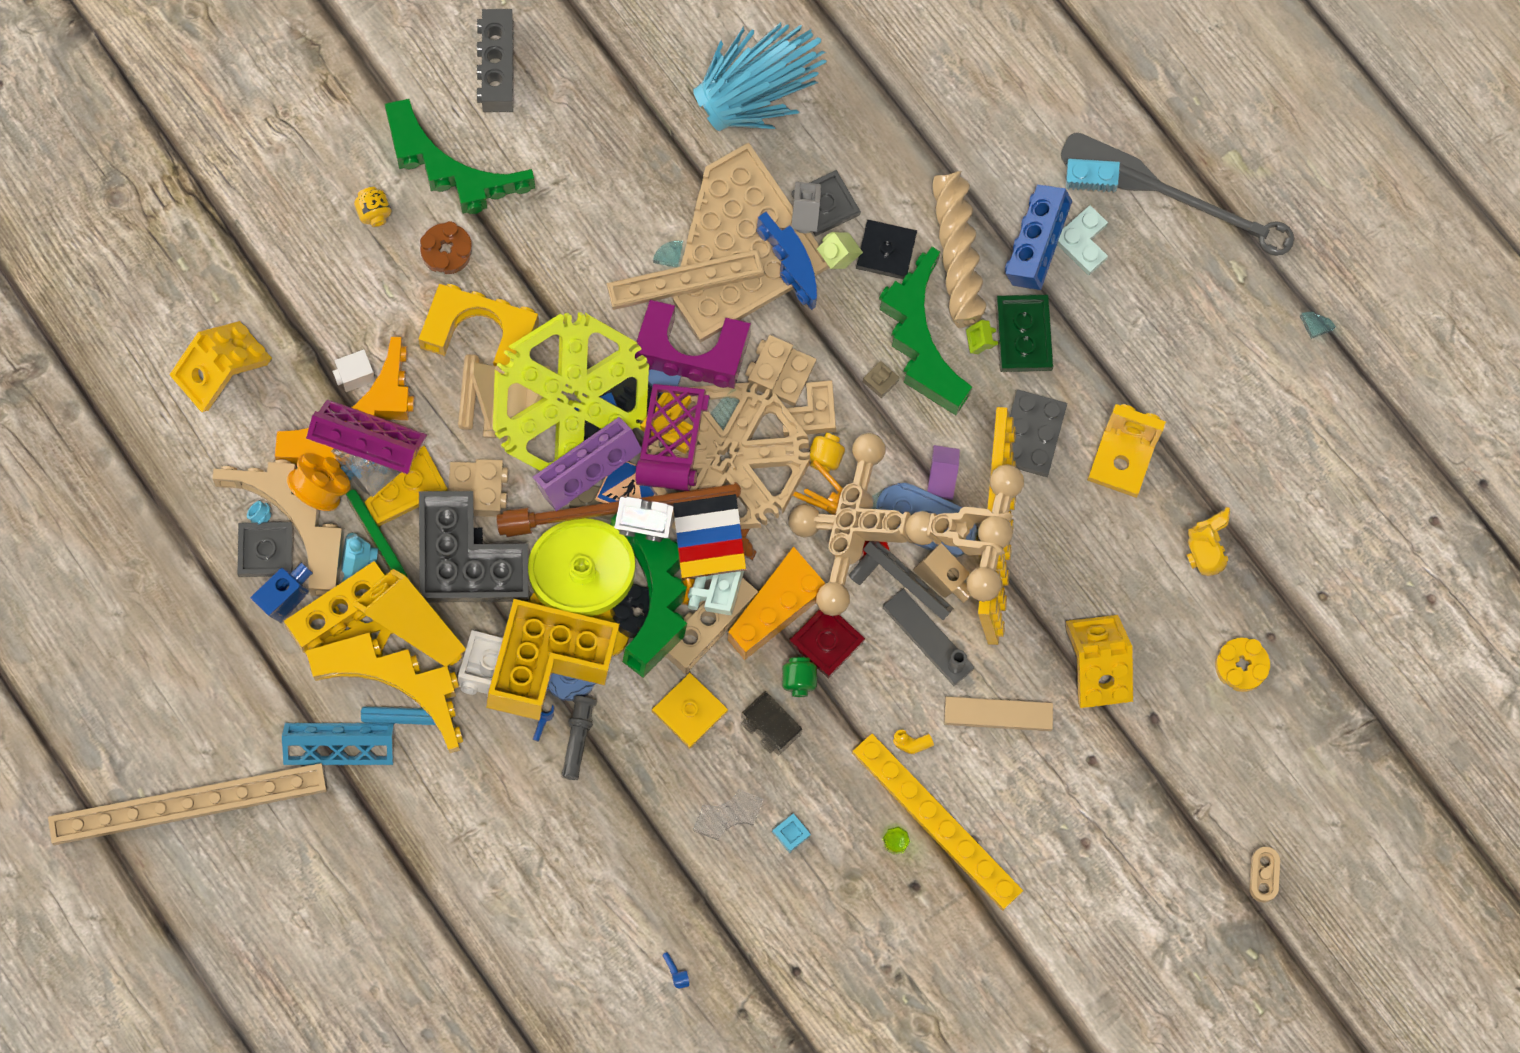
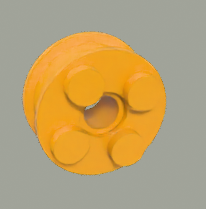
[287,453,351,511]

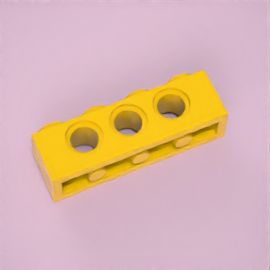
[284,561,385,653]

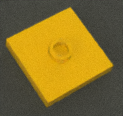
[652,673,728,749]

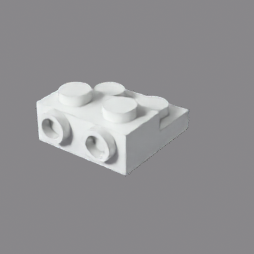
[457,630,503,697]

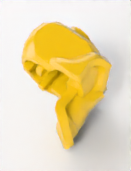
[1187,507,1230,576]

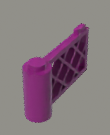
[635,384,710,491]

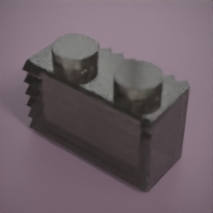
[741,691,803,756]

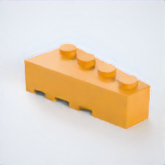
[728,547,826,660]

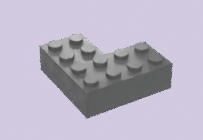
[419,491,528,603]

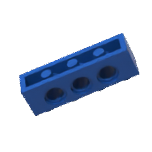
[1005,184,1072,290]

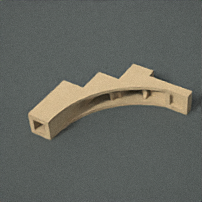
[212,460,344,596]

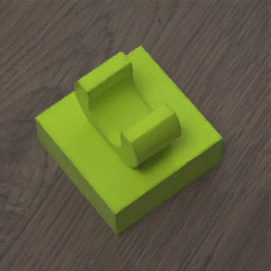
[966,320,998,354]

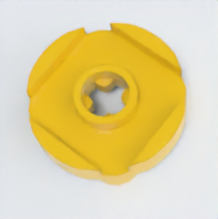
[1215,638,1270,692]

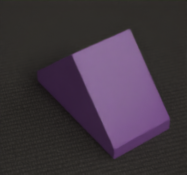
[927,445,960,500]

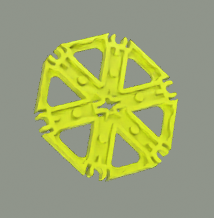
[493,312,649,471]

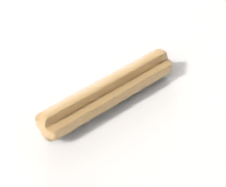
[458,354,479,430]

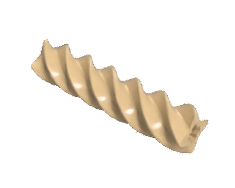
[933,171,986,328]

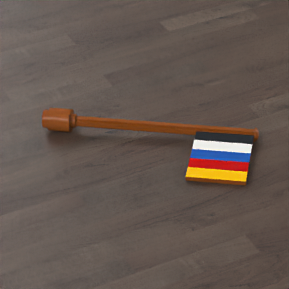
[497,482,746,580]

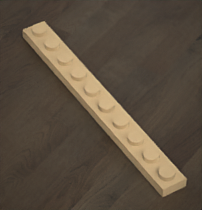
[48,763,327,845]

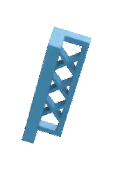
[282,723,394,765]

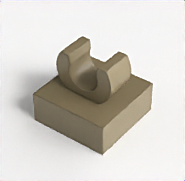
[862,361,900,399]

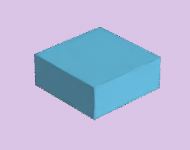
[772,813,811,853]

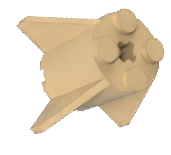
[470,362,550,441]

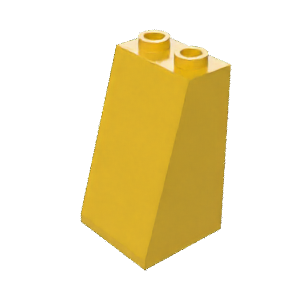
[352,569,466,667]

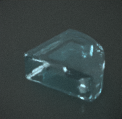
[653,241,683,268]
[1300,312,1336,339]

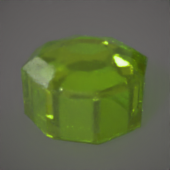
[882,826,910,855]

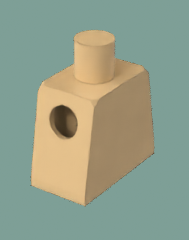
[913,543,971,603]

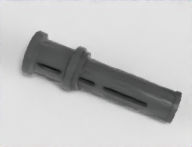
[561,696,597,780]

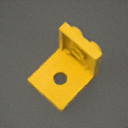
[169,321,272,412]
[1087,404,1166,498]
[1066,615,1133,708]

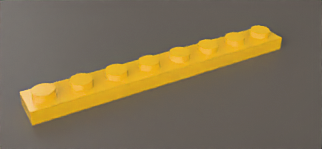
[852,734,1023,911]

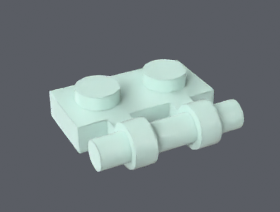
[688,571,744,616]

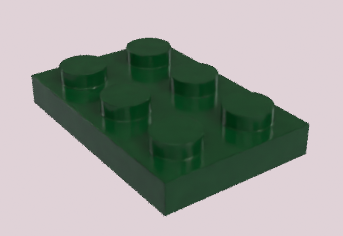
[996,295,1053,372]

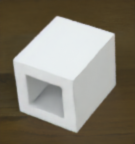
[333,350,375,392]

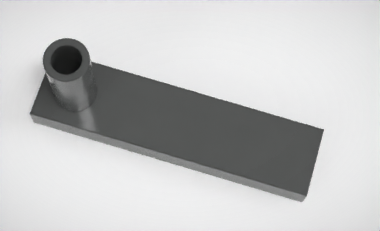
[849,541,954,620]
[883,589,975,686]

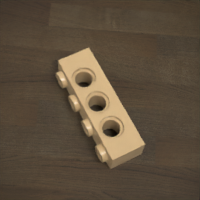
[665,578,758,675]

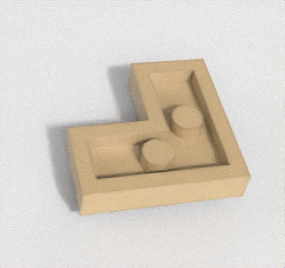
[783,380,836,437]

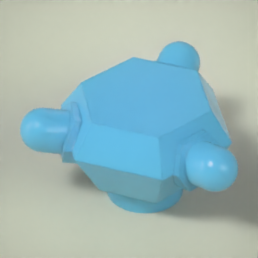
[341,533,378,583]

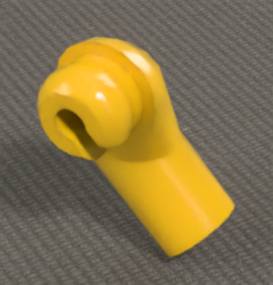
[893,730,934,754]

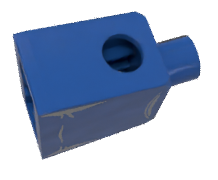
[250,562,313,623]

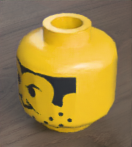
[354,187,392,227]

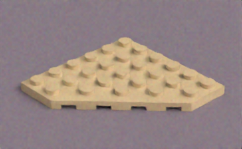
[673,142,830,343]

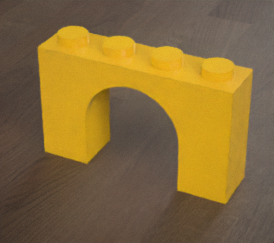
[418,284,539,366]

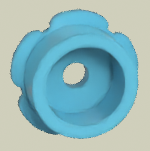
[247,501,271,524]

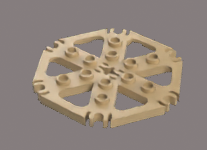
[640,382,810,529]

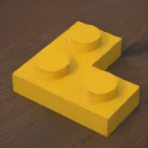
[640,385,700,454]

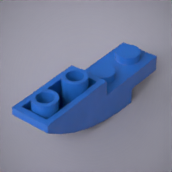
[756,212,817,310]

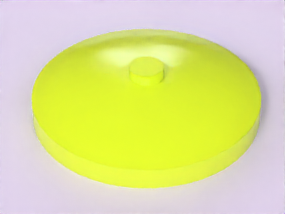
[528,518,636,617]

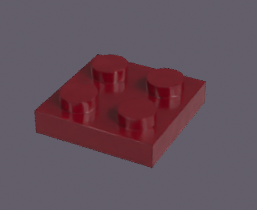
[789,610,865,679]

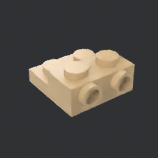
[745,335,817,407]
[449,459,508,517]

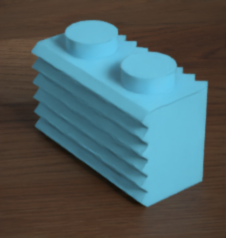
[1066,159,1120,193]

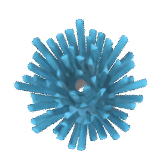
[693,22,827,132]

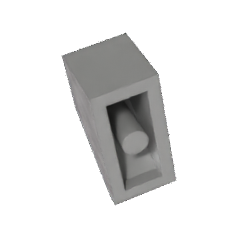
[791,182,821,233]

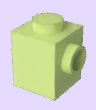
[817,232,863,269]

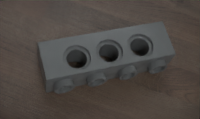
[477,9,513,112]

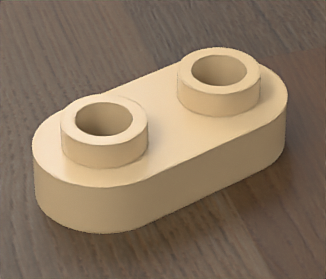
[1250,847,1280,903]

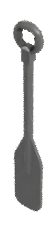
[1061,133,1294,256]

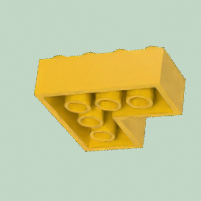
[486,599,619,720]

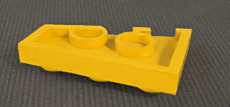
[364,445,448,527]

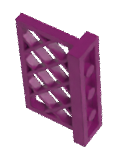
[306,400,427,474]

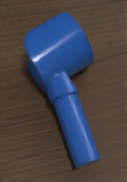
[532,705,554,742]
[662,952,690,989]

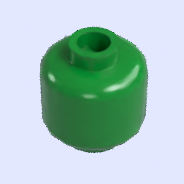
[782,657,817,697]

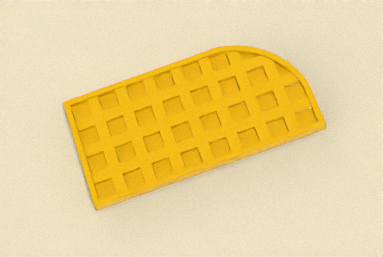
[978,407,1016,645]

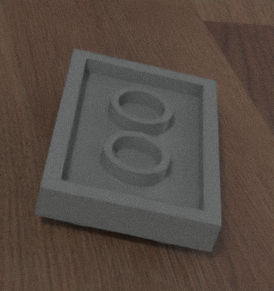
[1010,389,1068,477]

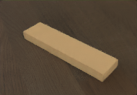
[944,697,1053,731]

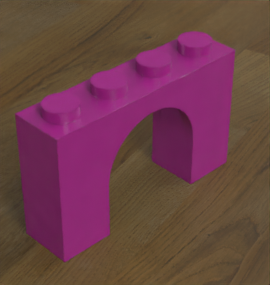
[635,300,751,389]

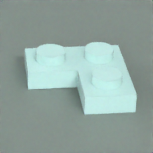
[1057,205,1108,276]

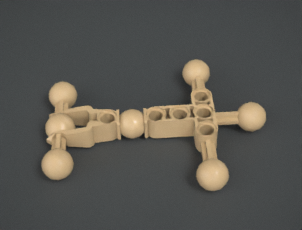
[788,433,1024,616]

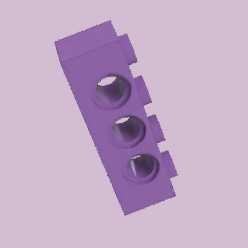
[533,417,642,511]

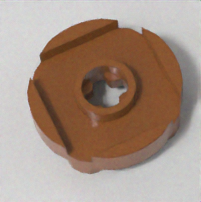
[420,221,472,274]

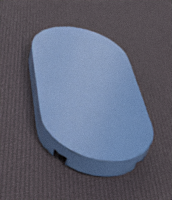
[876,483,977,557]

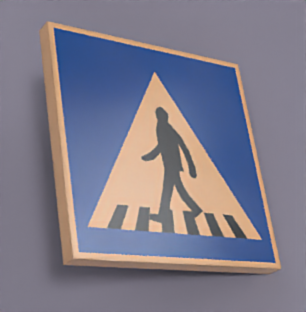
[595,462,656,520]

